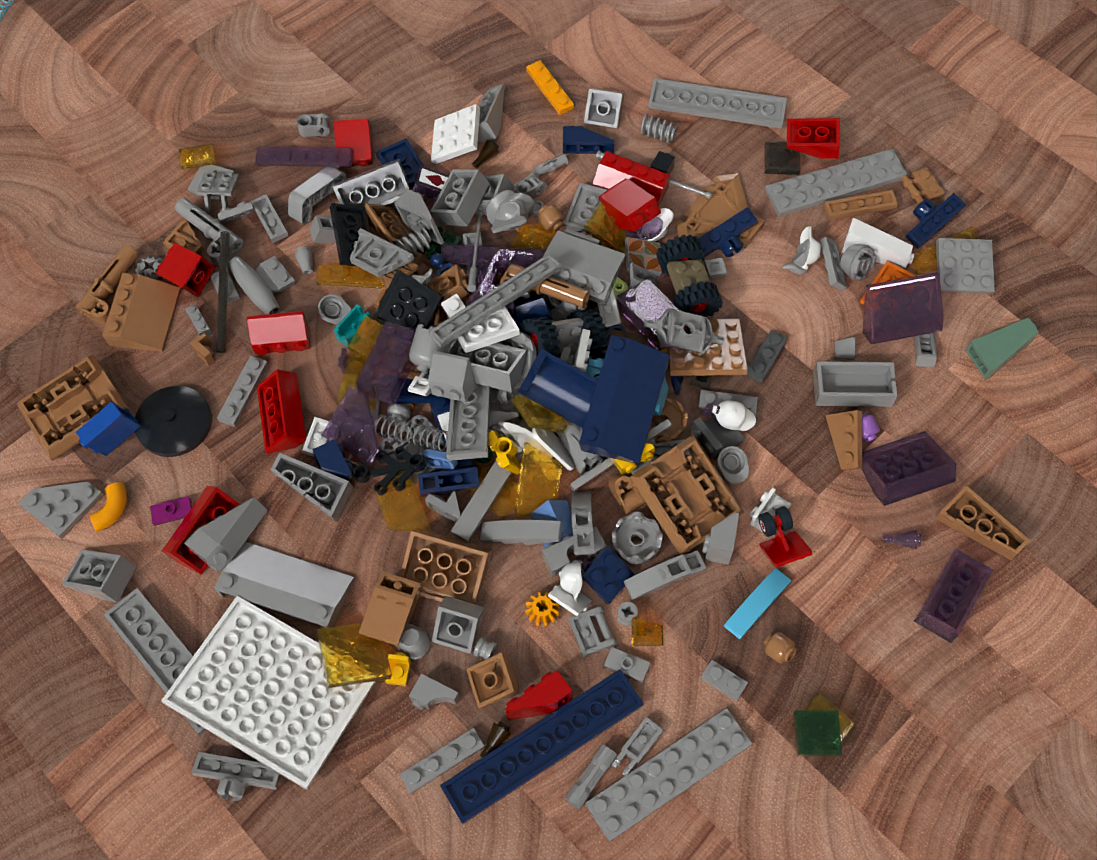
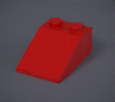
[786,118,840,159]

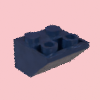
[313,439,354,482]

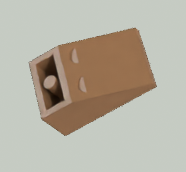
[359,571,421,646]

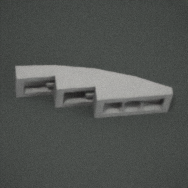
[480,520,562,545]

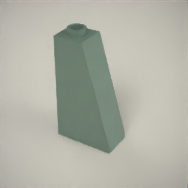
[965,317,1039,380]

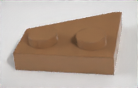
[163,218,204,255]

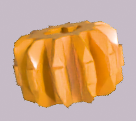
[525,592,560,627]

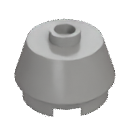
[840,245,876,281]

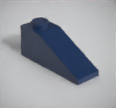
[563,126,614,154]
[418,467,479,497]

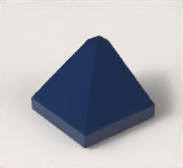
[670,376,684,395]

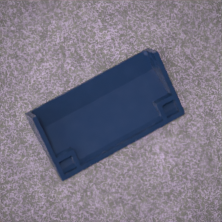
[579,335,670,464]

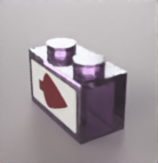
[412,165,449,201]

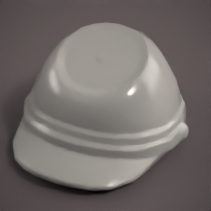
[318,294,351,325]
[717,446,749,483]
[395,624,430,660]

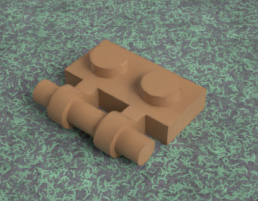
[901,167,945,205]

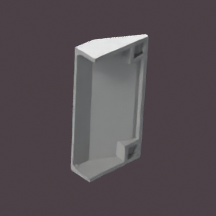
[214,542,355,634]

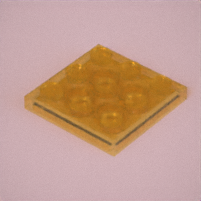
[317,623,392,688]

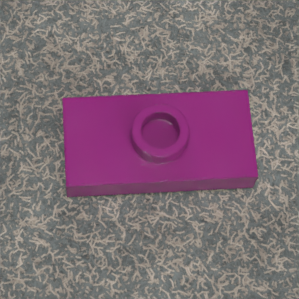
[150,496,192,526]

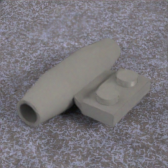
[228,256,295,315]

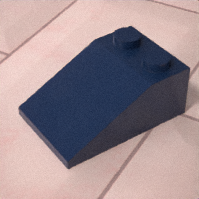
[508,291,552,328]

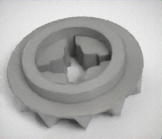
[136,255,163,280]

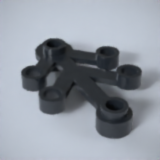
[353,446,427,495]

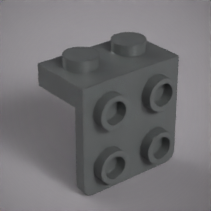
[692,415,744,460]

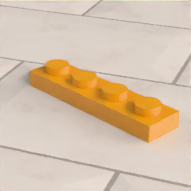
[526,60,574,115]

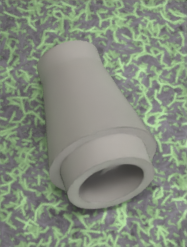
[295,246,313,275]

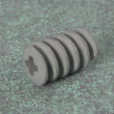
[641,113,679,144]
[391,227,431,256]

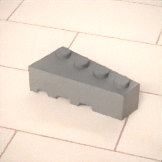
[271,453,354,522]

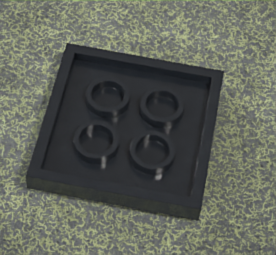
[372,270,445,343]

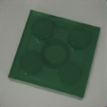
[794,710,842,756]

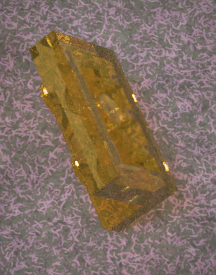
[179,143,217,170]

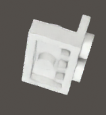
[750,487,791,537]

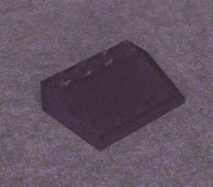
[863,272,944,344]
[862,431,956,506]

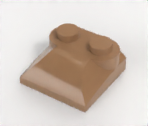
[466,652,519,709]

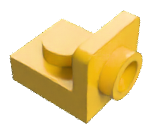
[385,652,411,686]

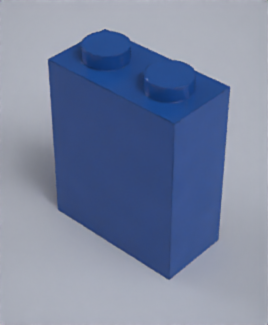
[76,401,141,456]

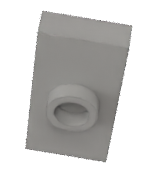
[604,647,650,683]

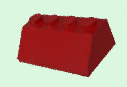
[592,151,670,206]
[257,369,306,453]
[162,486,240,575]

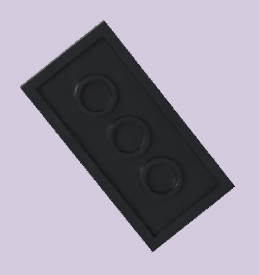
[330,203,370,267]

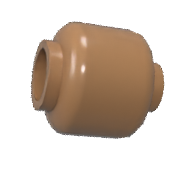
[538,204,564,231]
[764,632,797,664]

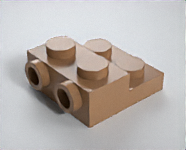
[428,264,469,306]

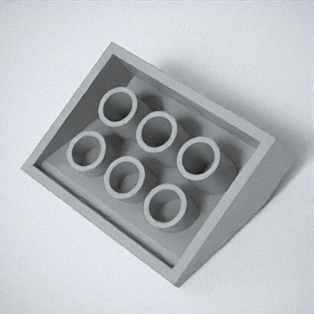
[543,230,626,306]

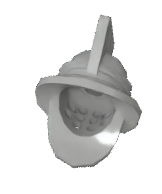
[486,190,535,233]

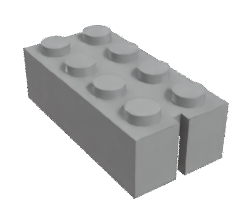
[813,362,897,407]

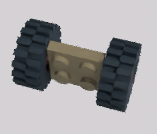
[656,235,723,318]

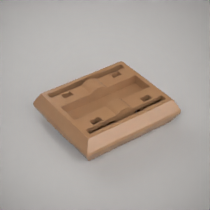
[17,355,129,461]
[630,434,744,555]

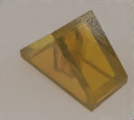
[631,617,663,646]

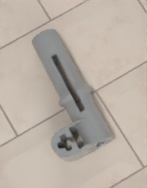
[175,198,244,266]

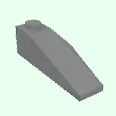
[184,497,268,573]

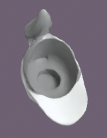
[782,226,821,275]

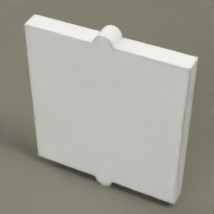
[548,585,592,616]

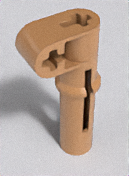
[75,245,140,325]
[500,263,590,308]
[609,453,701,515]

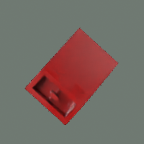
[505,670,572,720]

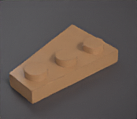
[825,410,862,471]

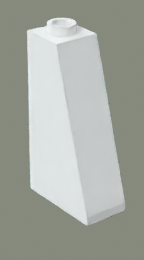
[842,218,914,269]

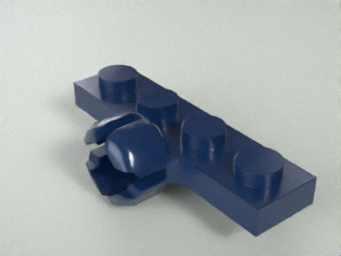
[905,193,966,249]
[698,207,758,257]

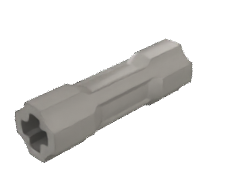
[565,744,617,810]

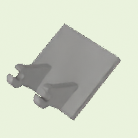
[196,172,239,213]

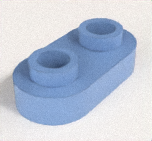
[422,449,458,471]

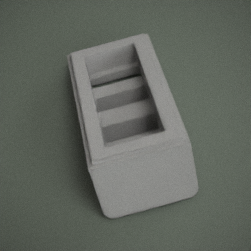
[914,330,937,367]

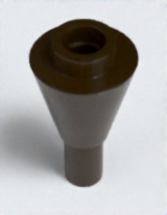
[472,140,499,169]
[480,721,511,758]

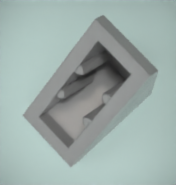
[628,263,658,293]

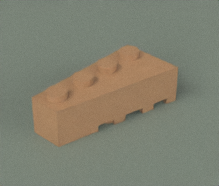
[936,485,1031,561]

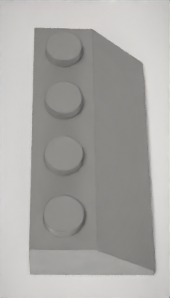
[333,159,410,207]
[444,338,527,392]

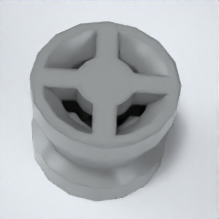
[617,602,638,626]
[473,637,497,660]

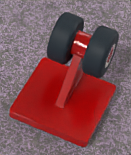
[758,506,812,568]

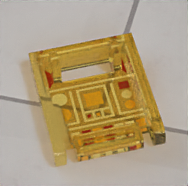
[512,395,568,433]

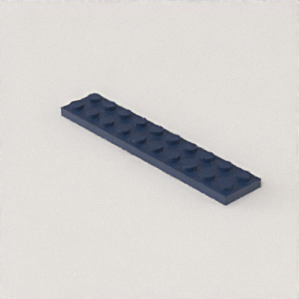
[440,669,644,824]

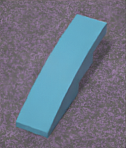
[724,568,792,639]

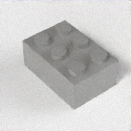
[430,169,490,226]

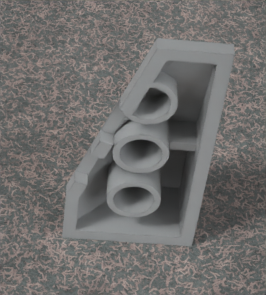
[478,84,505,143]

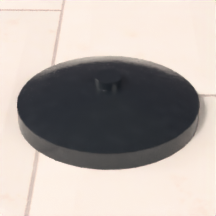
[135,386,212,457]

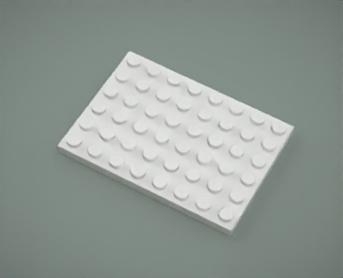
[161,596,377,790]

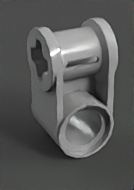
[296,113,330,137]
[515,172,547,199]

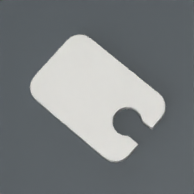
[532,417,574,471]

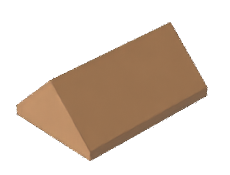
[365,203,410,245]

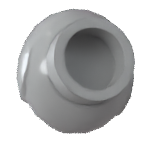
[387,403,415,426]

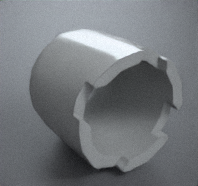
[409,324,453,373]

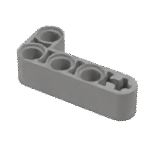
[288,165,346,225]

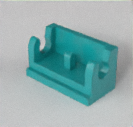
[333,304,372,349]

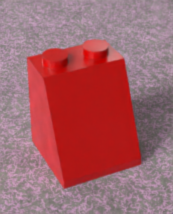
[333,118,373,168]
[598,178,661,232]
[156,242,216,298]

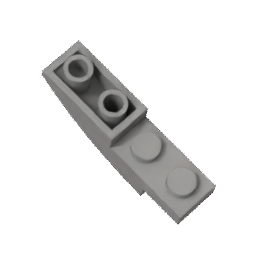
[571,491,595,555]
[624,550,706,600]

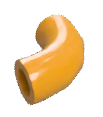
[90,482,127,532]

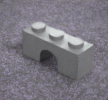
[542,526,606,577]

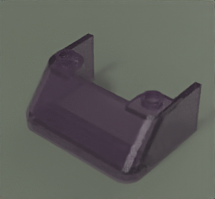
[464,249,533,323]

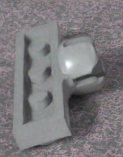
[192,752,281,801]

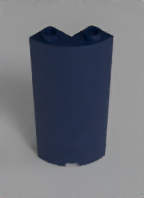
[518,349,598,428]

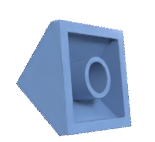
[530,500,573,547]

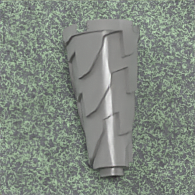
[549,411,609,476]

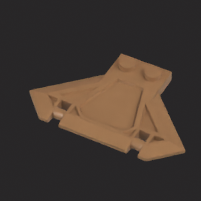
[676,173,765,248]

